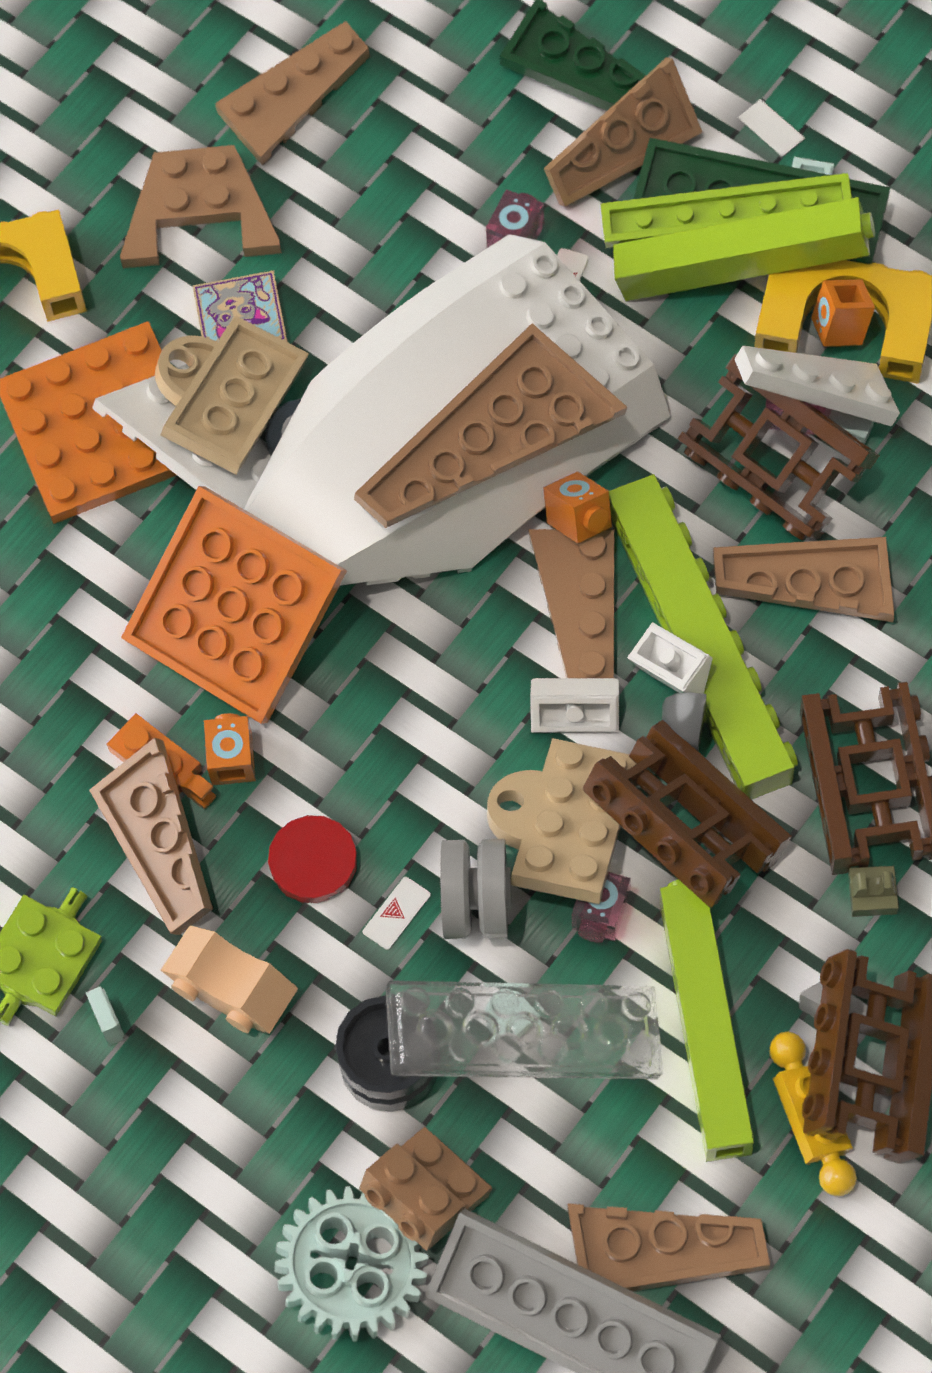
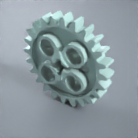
[275,1186,428,1341]

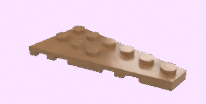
[354,323,628,528]

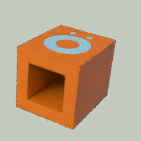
[811,279,875,346]
[543,471,612,543]
[204,713,256,786]

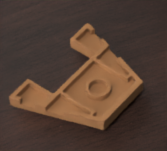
[120,145,281,268]

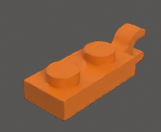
[106,713,216,809]

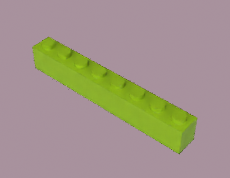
[609,474,798,800]

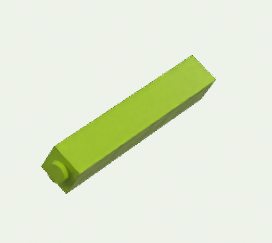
[613,197,875,301]
[659,879,754,1162]

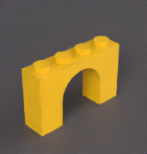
[0,209,87,322]
[755,260,932,384]

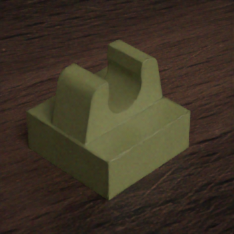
[848,866,898,917]

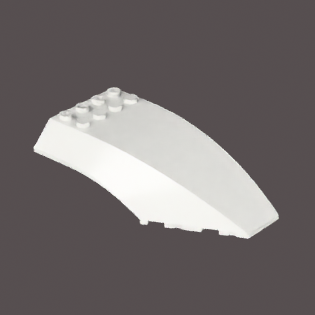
[244,234,671,585]

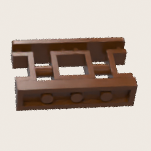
[677,354,880,540]
[800,681,932,875]
[583,720,792,907]
[802,949,932,1164]

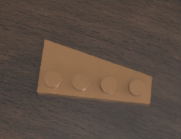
[544,57,703,207]

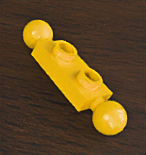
[769,1032,857,1197]

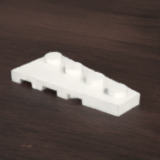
[735,346,900,426]

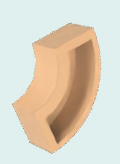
[161,926,298,1034]

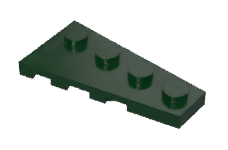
[500,0,646,111]

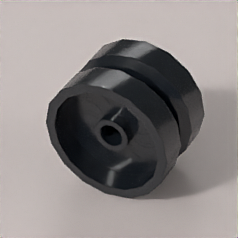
[335,995,440,1112]

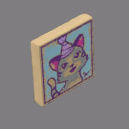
[193,271,287,342]

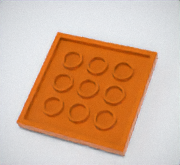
[0,321,177,524]
[121,486,347,724]

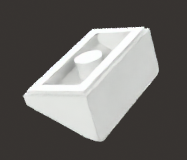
[627,622,713,694]
[530,678,619,732]

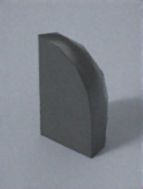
[662,692,707,752]

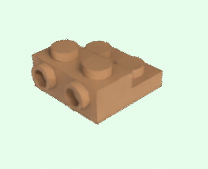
[359,1126,492,1251]

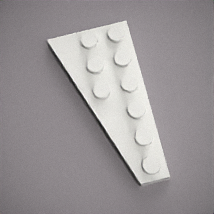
[92,364,271,509]

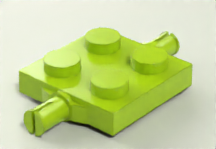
[0,887,102,1026]

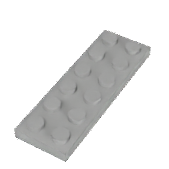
[424,1209,721,1373]

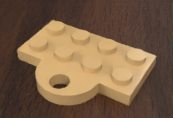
[155,315,309,475]
[487,738,636,904]

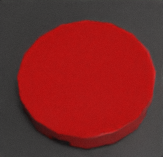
[268,815,357,903]

